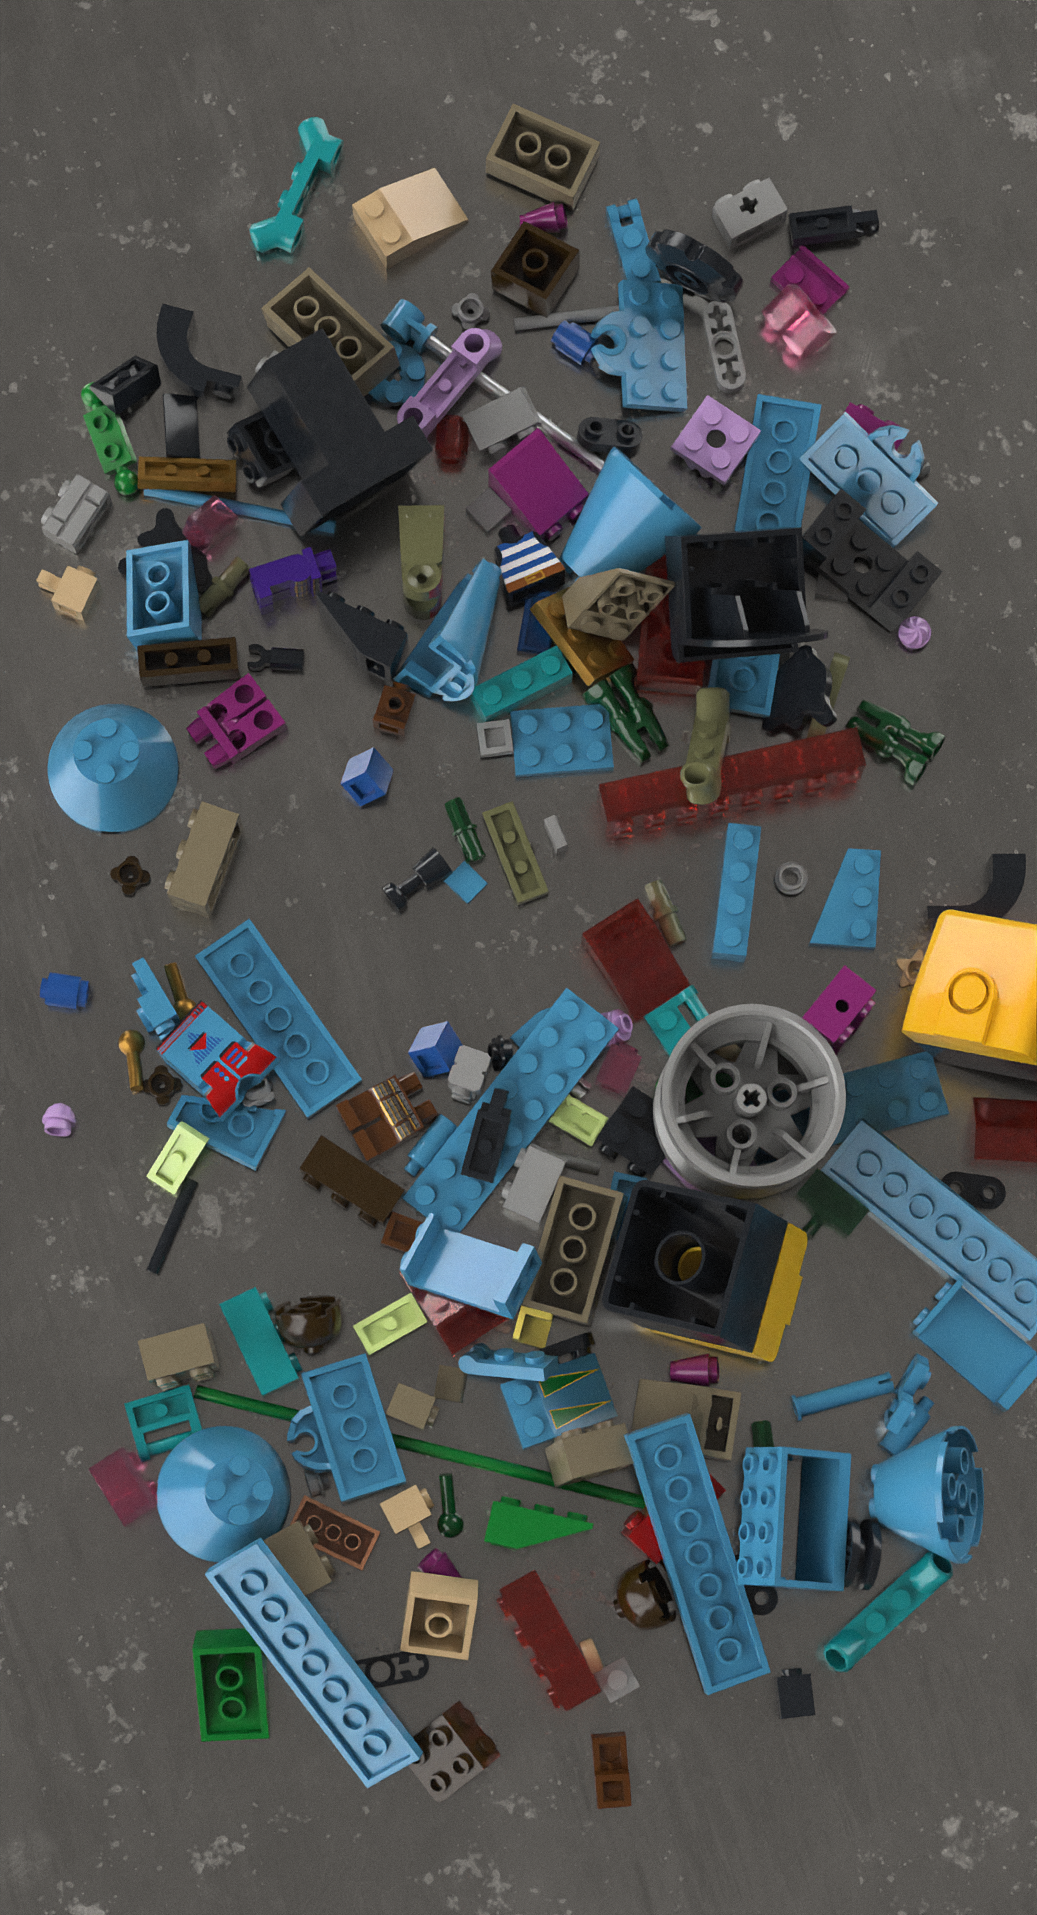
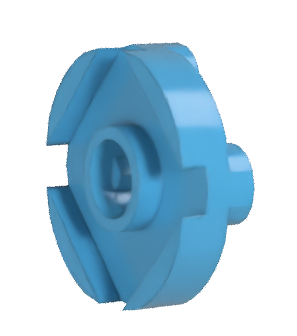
[368,341,426,408]

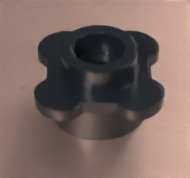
[487,1035,513,1070]

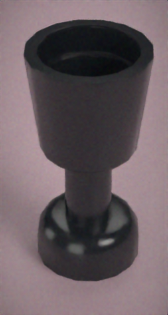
[382,847,453,912]

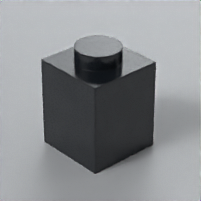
[774,1668,815,1719]

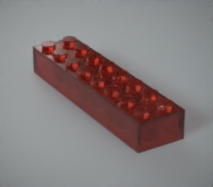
[597,727,866,838]

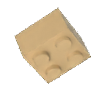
[400,1571,478,1660]

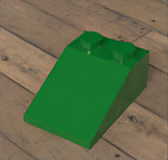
[192,1628,270,1742]

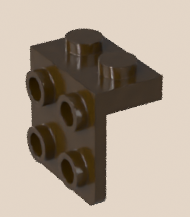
[408,1700,501,1803]

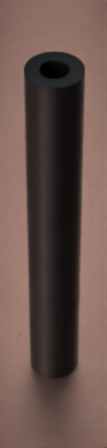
[146,1178,198,1275]

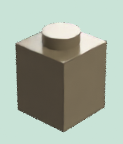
[386,1383,440,1431]

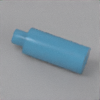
[404,1114,457,1177]
[879,1396,935,1456]

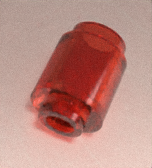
[435,415,469,465]

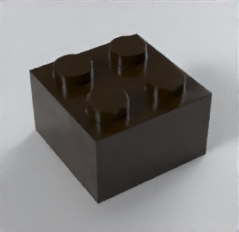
[491,221,580,318]

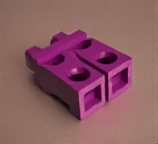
[186,673,288,769]

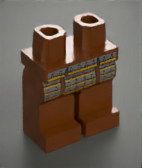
[336,1072,438,1164]

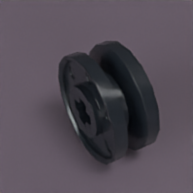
[844,1517,882,1591]

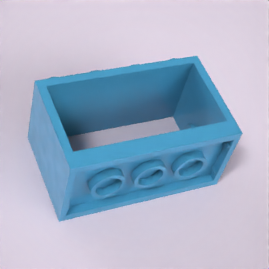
[736,1447,851,1591]

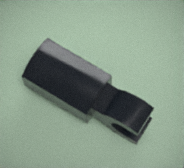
[247,644,305,671]

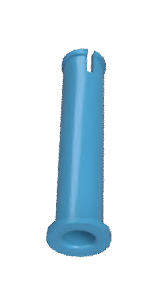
[791,1371,895,1421]

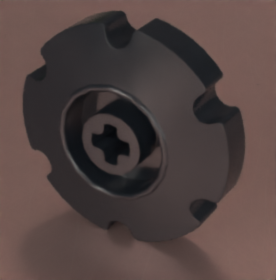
[645,229,744,303]

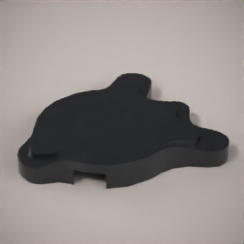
[118,508,213,593]
[762,645,837,734]

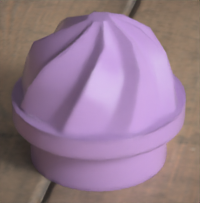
[898,616,931,649]
[42,1103,76,1137]

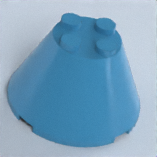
[48,704,179,833]
[157,1426,291,1562]
[869,1426,984,1564]

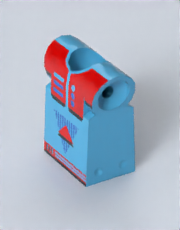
[155,1000,280,1122]

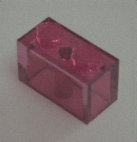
[89,1447,158,1528]

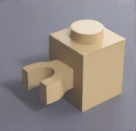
[36,566,100,621]
[380,1485,434,1549]

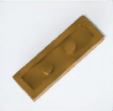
[138,456,236,492]

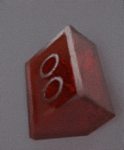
[970,1097,1037,1168]

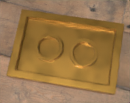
[530,586,635,687]

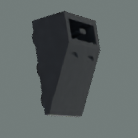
[316,590,409,683]

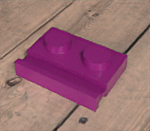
[771,246,850,323]

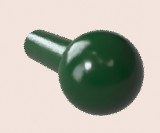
[437,1473,464,1538]

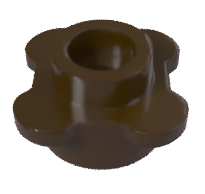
[110,856,150,895]
[143,1065,182,1105]

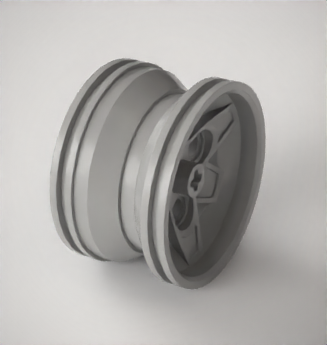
[653,1004,846,1201]

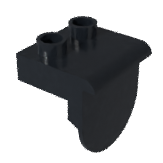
[665,527,828,663]

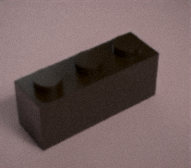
[137,637,241,687]
[299,1135,406,1227]

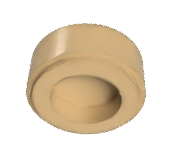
[579,1638,604,1674]

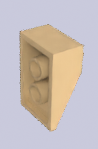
[352,168,469,270]

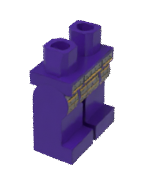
[249,547,337,616]

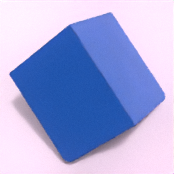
[341,747,393,806]
[408,1021,463,1078]

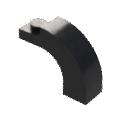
[156,303,244,401]
[924,854,1026,929]

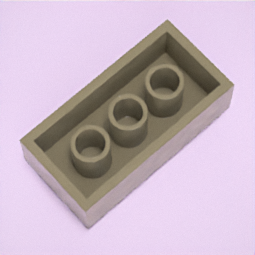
[261,267,400,396]
[522,1175,628,1326]

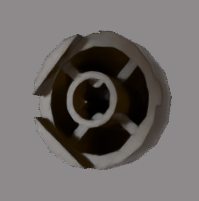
[274,1295,343,1353]
[613,1559,676,1630]

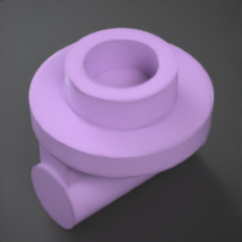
[601,1009,633,1047]

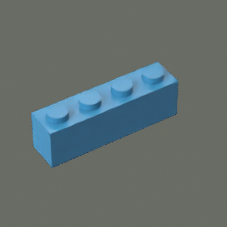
[711,823,761,963]

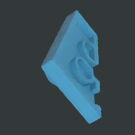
[809,848,881,950]
[167,1095,286,1171]

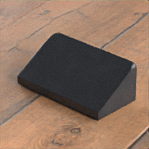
[90,355,161,414]
[163,393,200,459]

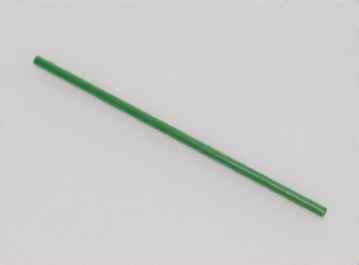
[194,1385,646,1509]

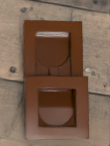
[591,1732,632,1809]

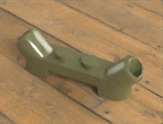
[680,687,731,805]

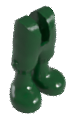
[581,663,670,763]
[845,700,946,787]

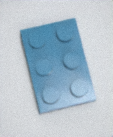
[510,704,614,778]

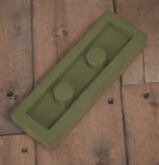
[482,801,549,905]

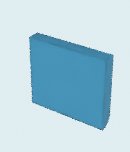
[444,861,488,904]

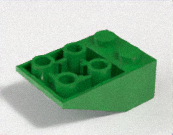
[484,1496,593,1551]

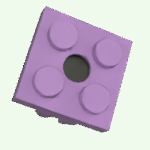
[671,395,761,486]

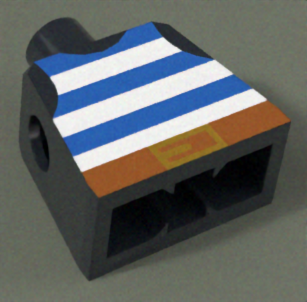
[494,524,565,607]

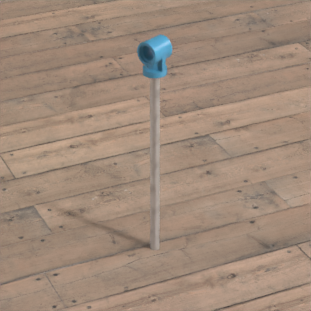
[380,299,605,472]

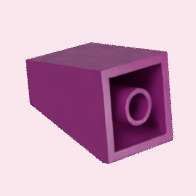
[488,428,589,541]

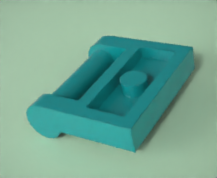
[643,985,709,1057]
[124,1384,203,1463]

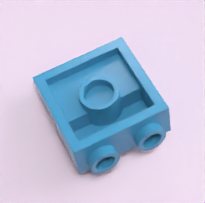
[131,957,180,1041]

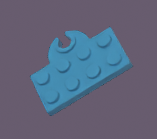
[591,280,687,412]
[799,411,938,548]
[287,1353,406,1504]

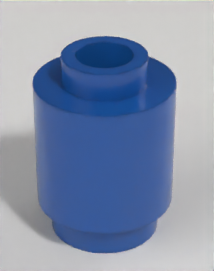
[551,320,599,366]
[40,972,90,1009]

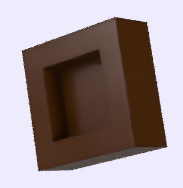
[381,1211,423,1253]

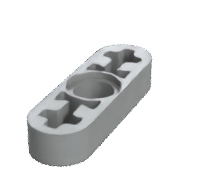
[703,301,746,394]

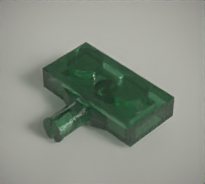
[796,1168,869,1238]

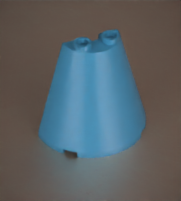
[558,446,702,581]
[393,558,502,701]

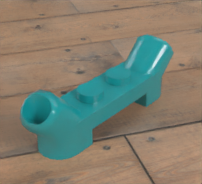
[249,117,344,254]
[823,1551,953,1673]

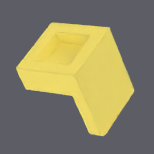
[512,1305,554,1349]

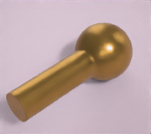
[164,962,196,1021]
[118,1030,145,1091]

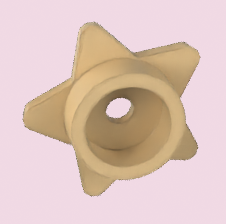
[896,949,924,987]

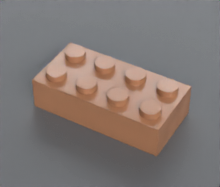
[289,1495,381,1571]

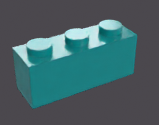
[470,645,573,722]
[219,1287,303,1398]

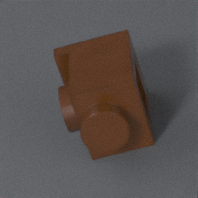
[373,682,416,737]

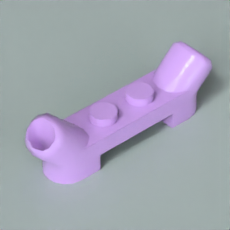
[397,328,502,438]

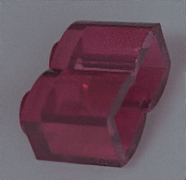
[761,284,837,359]

